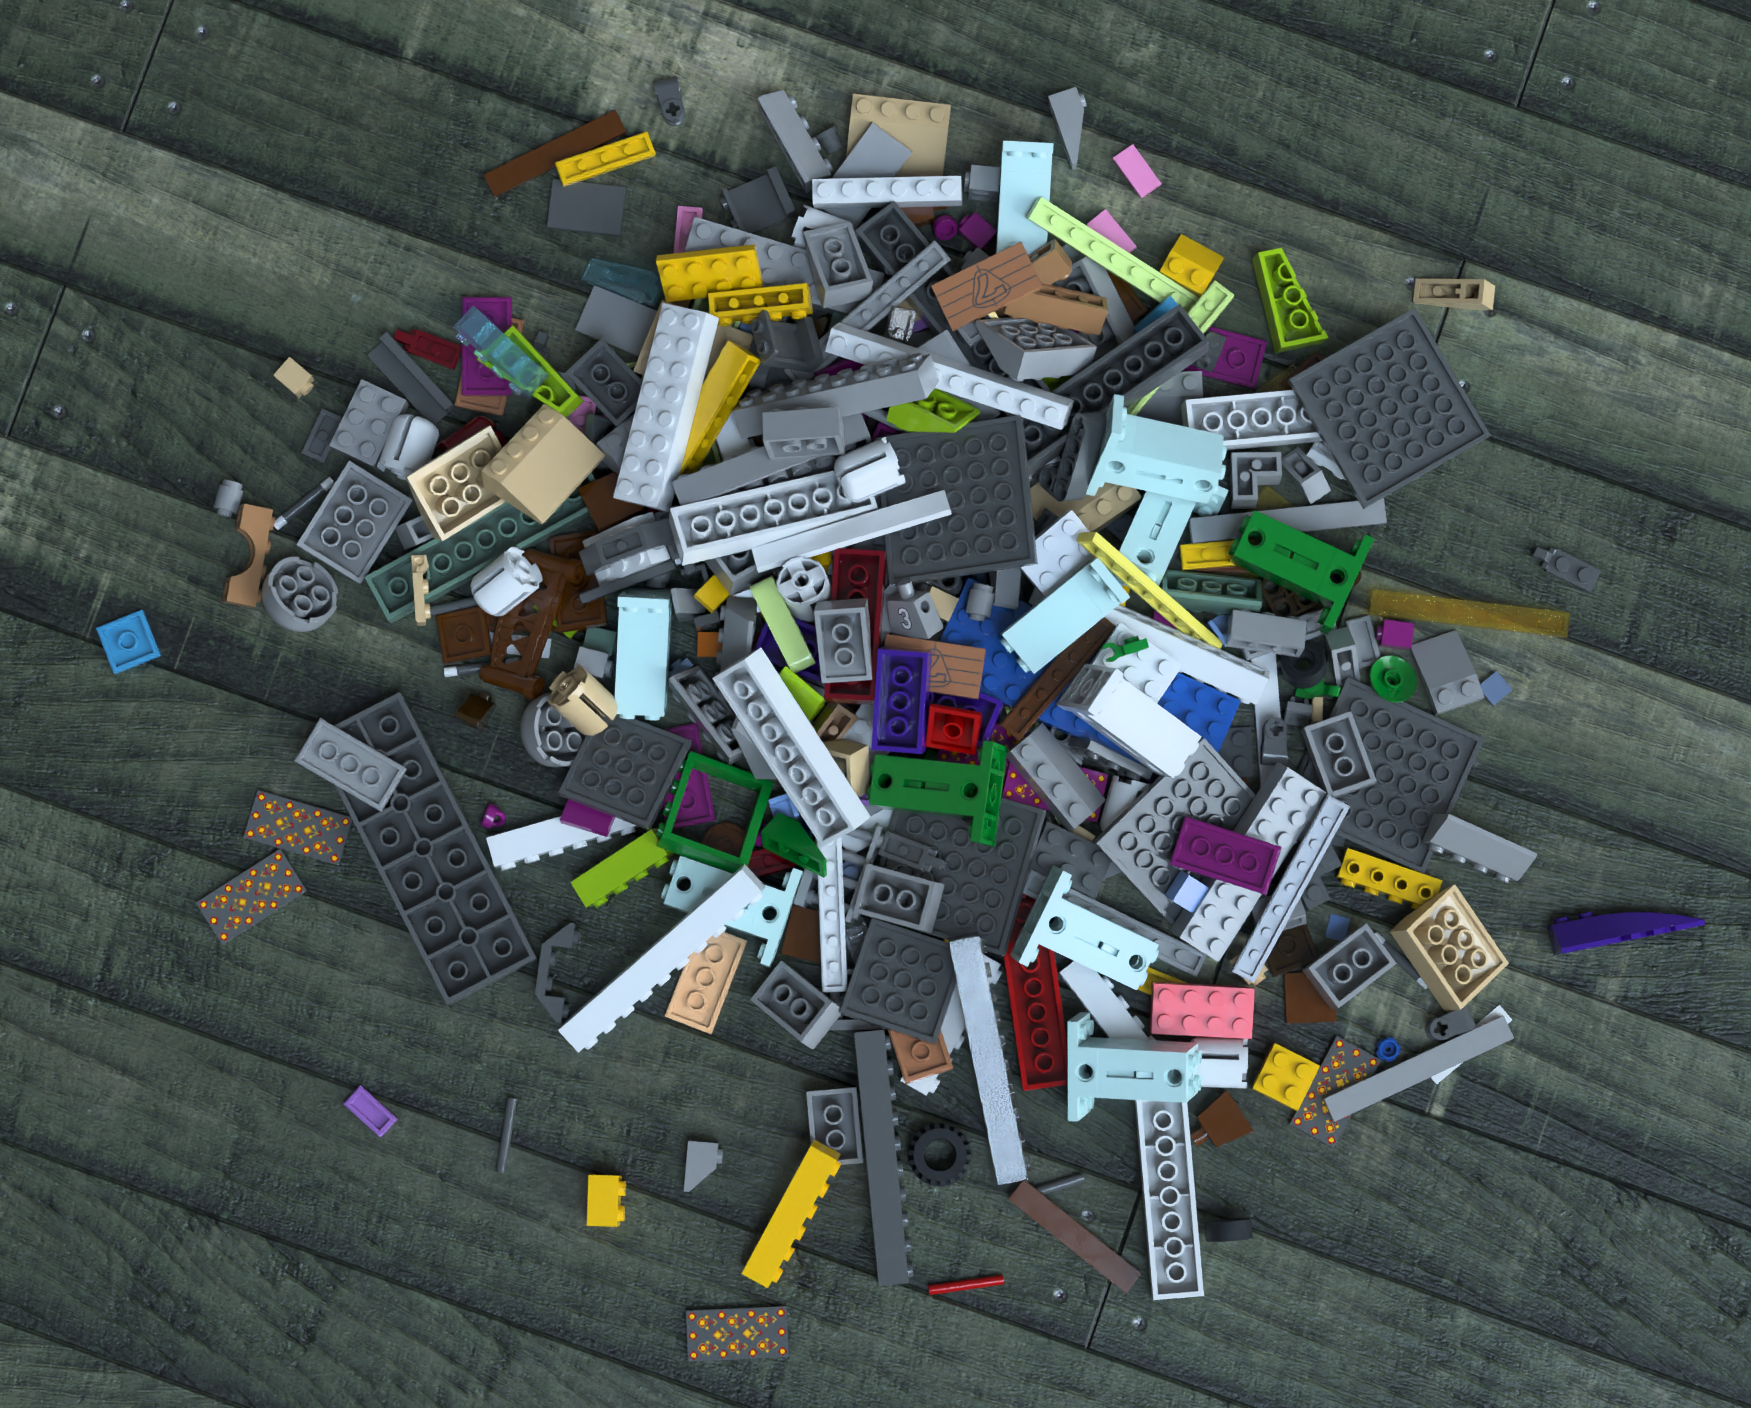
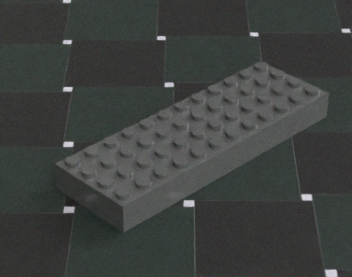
[334,692,538,1006]

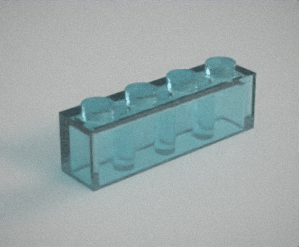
[453,306,549,397]

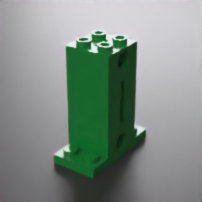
[1228,510,1374,635]
[867,741,1008,847]

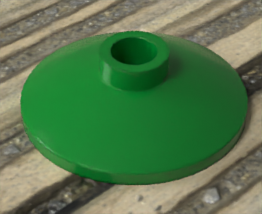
[1369,655,1417,703]

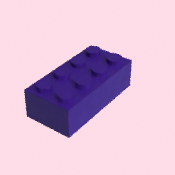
[871,647,932,754]

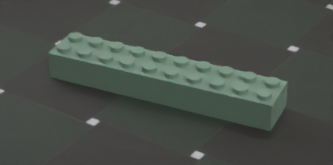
[365,473,596,624]

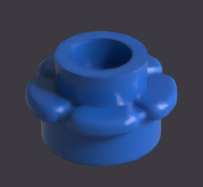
[1376,1037,1401,1062]

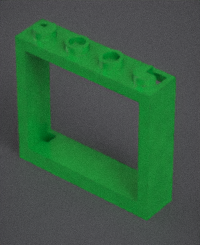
[656,751,774,874]

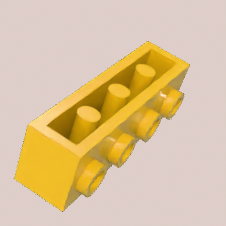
[708,283,813,327]
[1336,848,1443,910]

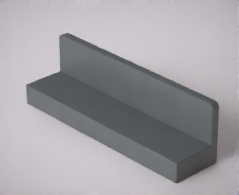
[368,332,455,425]

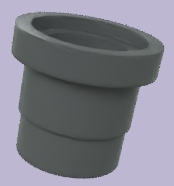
[815,125,844,155]

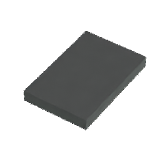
[547,179,626,237]

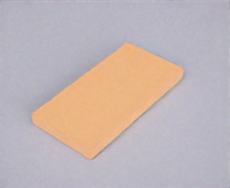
[665,932,747,1034]

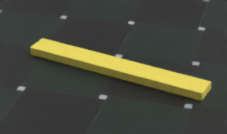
[1076,532,1223,649]

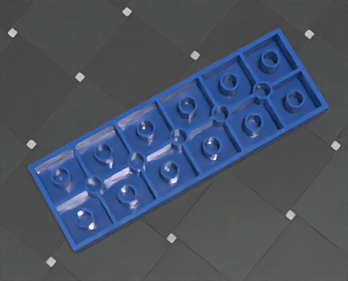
[938,577,1241,776]

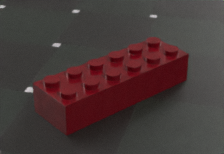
[824,548,887,705]

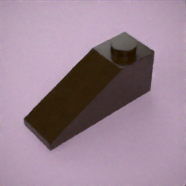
[454,692,496,733]

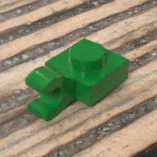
[1102,636,1149,662]
[1295,677,1341,701]

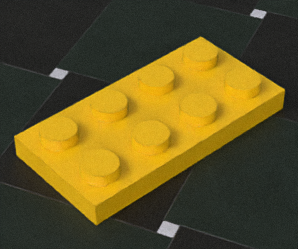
[656,244,764,302]

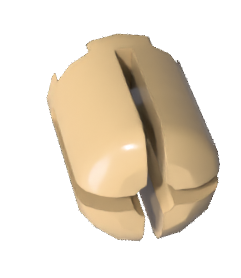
[546,665,618,736]

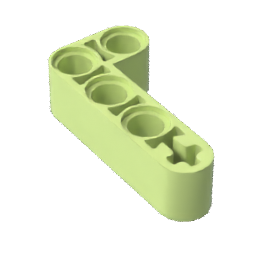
[750,576,816,674]

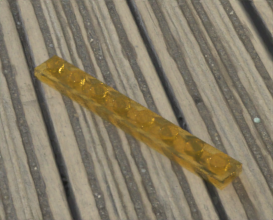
[1369,590,1570,638]

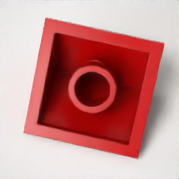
[926,704,982,755]

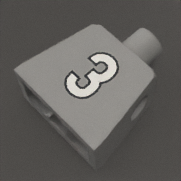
[887,579,943,639]

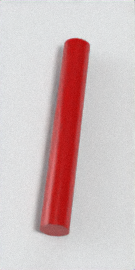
[928,1274,1004,1295]

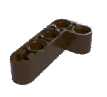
[1261,571,1361,617]

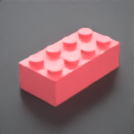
[1149,981,1255,1039]

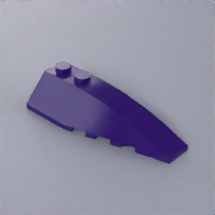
[1548,912,1705,955]

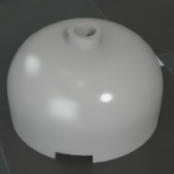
[262,556,338,632]
[520,693,586,767]

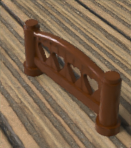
[479,548,585,701]

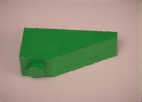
[761,812,827,878]

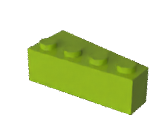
[1252,248,1328,354]
[477,326,584,418]
[570,828,676,908]

